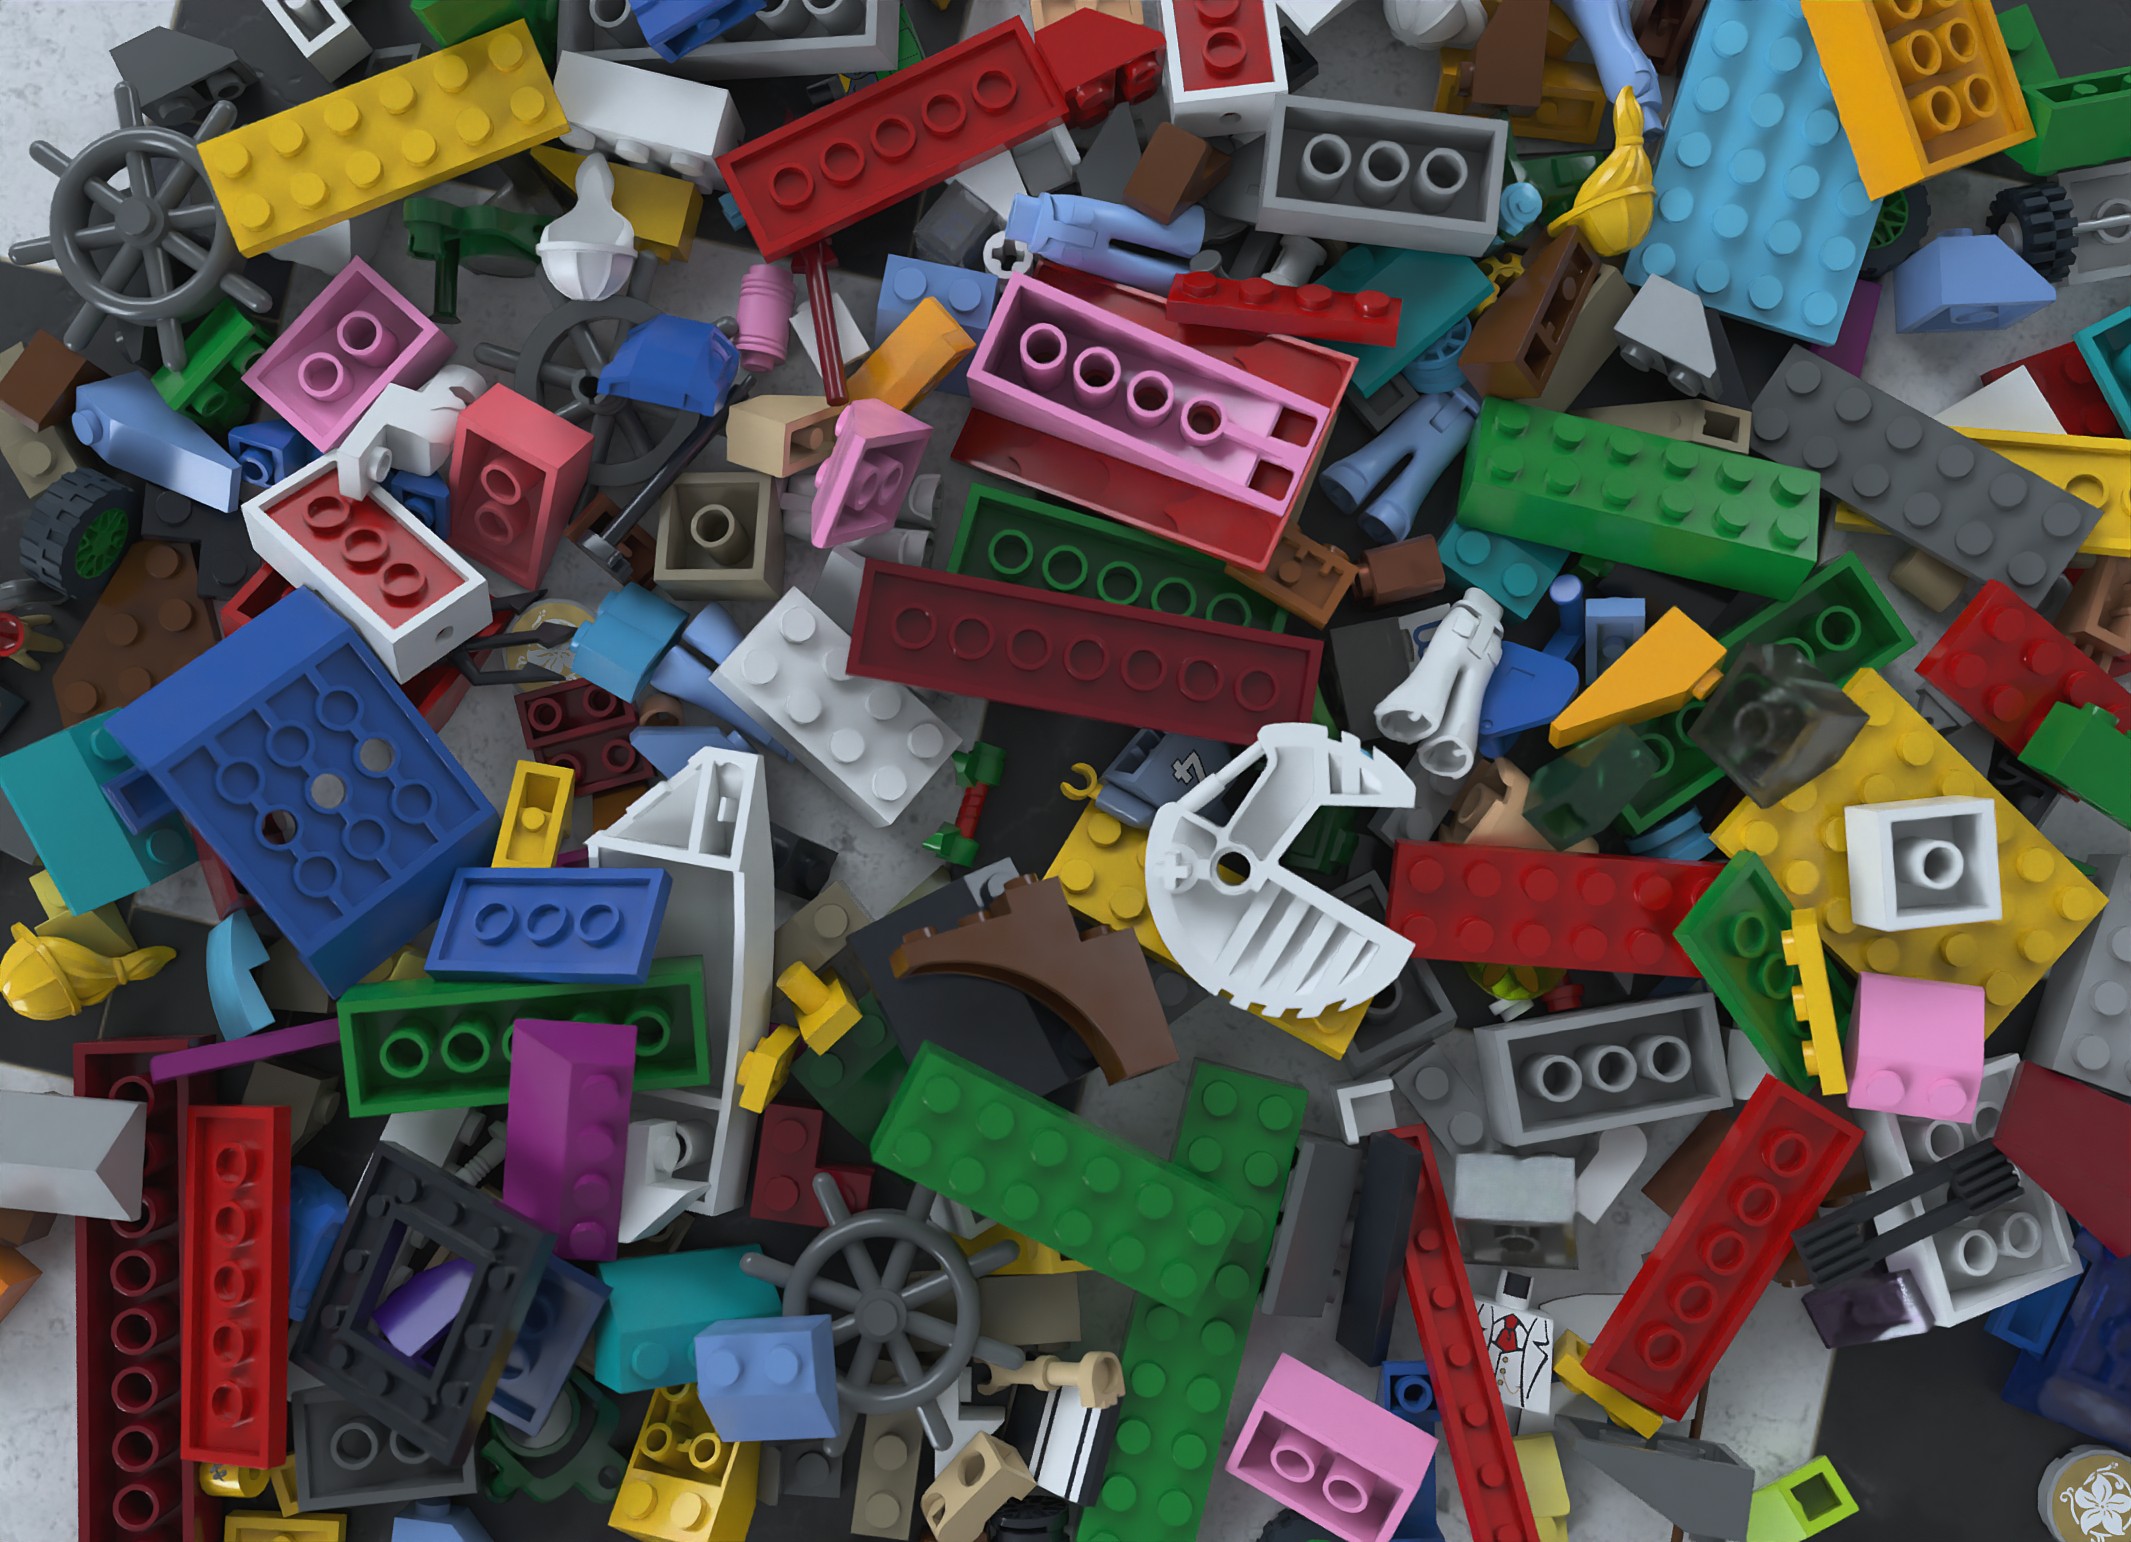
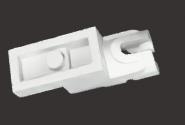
[337,365,488,501]

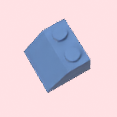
[1893,228,2057,334]
[873,254,1000,398]
[694,1314,840,1442]

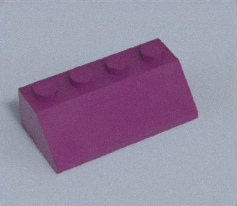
[503,1018,637,1261]

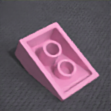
[240,255,458,454]
[811,398,933,549]

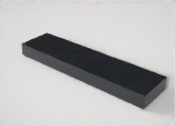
[1335,1131,1424,1368]

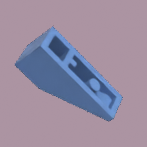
[72,371,242,513]

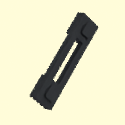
[1790,1137,2025,1291]

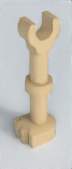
[973,1351,1125,1409]

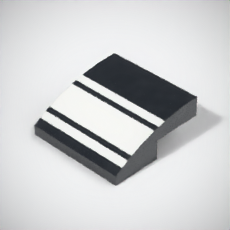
[1003,1351,1124,1507]

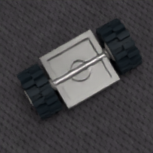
[1985,161,2131,288]

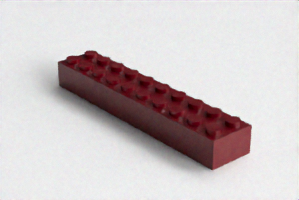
[73,1034,223,1542]

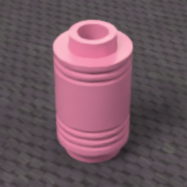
[732,264,797,373]

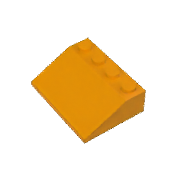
[1800,0,2037,202]

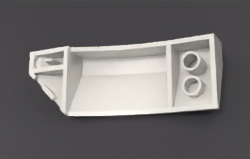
[583,746,775,1216]

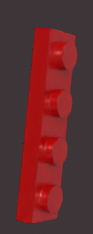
[1166,271,1403,347]

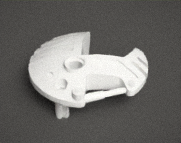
[1145,723,1416,1018]

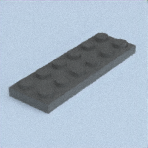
[1749,344,2104,610]

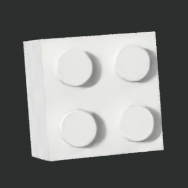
[1844,795,2002,931]

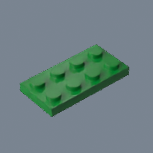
[1672,851,1855,1096]

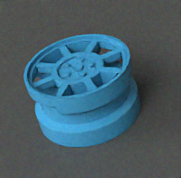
[1400,316,1472,394]
[1624,804,1717,861]

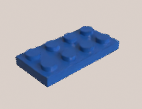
[423,868,673,985]

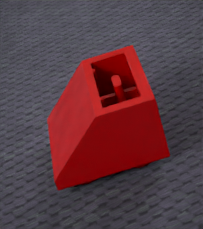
[1034,7,1167,131]

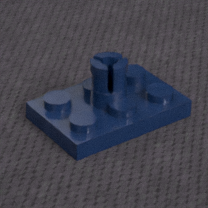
[487,1253,614,1438]

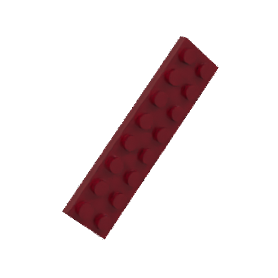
[845,557,1324,747]

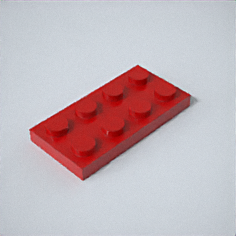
[1914,579,2131,804]

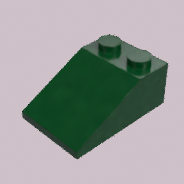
[787,990,913,1186]

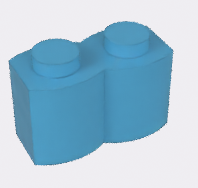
[569,582,690,704]

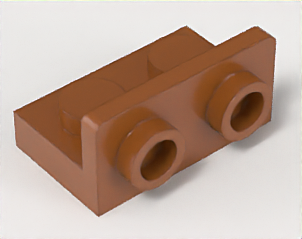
[1224,518,1360,631]

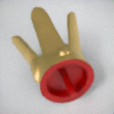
[0,612,64,671]

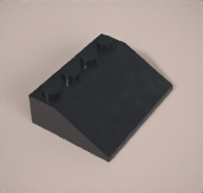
[845,857,1100,1098]

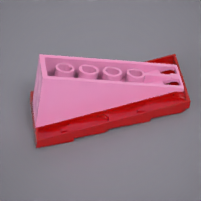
[950,258,1359,575]

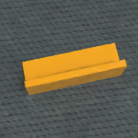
[1432,47,1607,145]
[833,296,977,449]

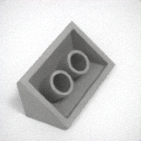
[0,1089,147,1221]

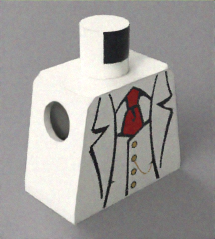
[1472,1267,1554,1415]

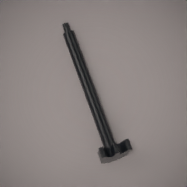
[576,374,758,583]

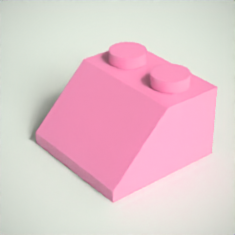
[1843,971,1985,1124]

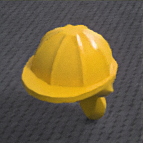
[1547,85,1658,257]
[0,922,177,1021]

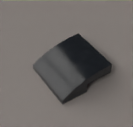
[1596,562,1740,631]

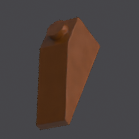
[1455,0,1550,119]
[1457,225,1602,400]

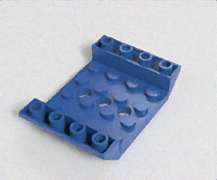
[102,585,502,1000]

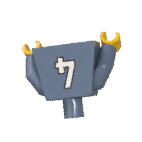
[1060,728,1238,831]

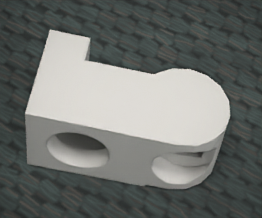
[1540,1125,1647,1224]

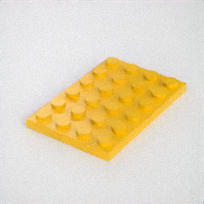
[1708,668,2110,1042]

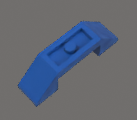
[228,418,451,541]
[1375,1361,1445,1542]

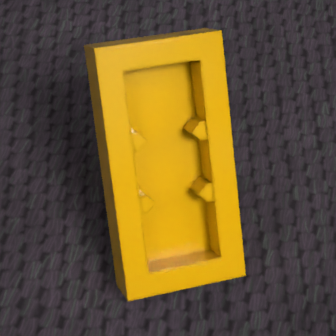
[776,961,863,1056]

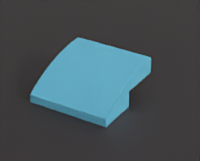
[206,908,275,1041]

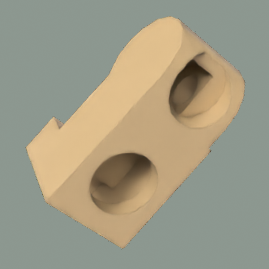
[920,1430,1037,1542]

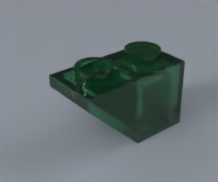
[1522,721,1661,853]

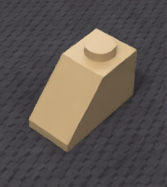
[726,394,850,478]

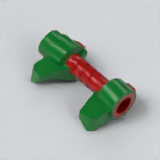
[922,741,1007,868]

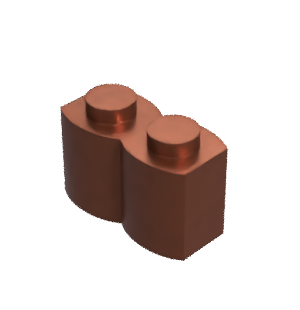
[1347,534,1445,613]

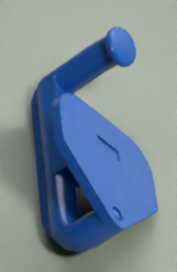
[1477,574,1586,759]

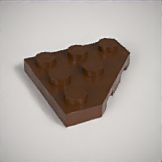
[52,539,222,729]

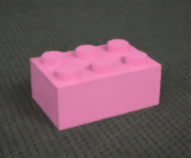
[1224,1352,1439,1542]

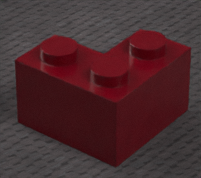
[750,1096,877,1228]

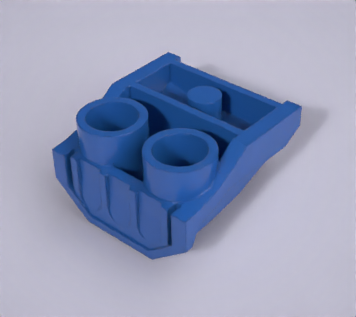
[597,313,740,417]
[288,1164,349,1322]

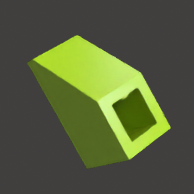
[1746,1455,1860,1542]

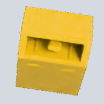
[608,1382,761,1542]

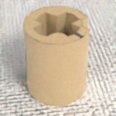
[1888,546,1968,613]

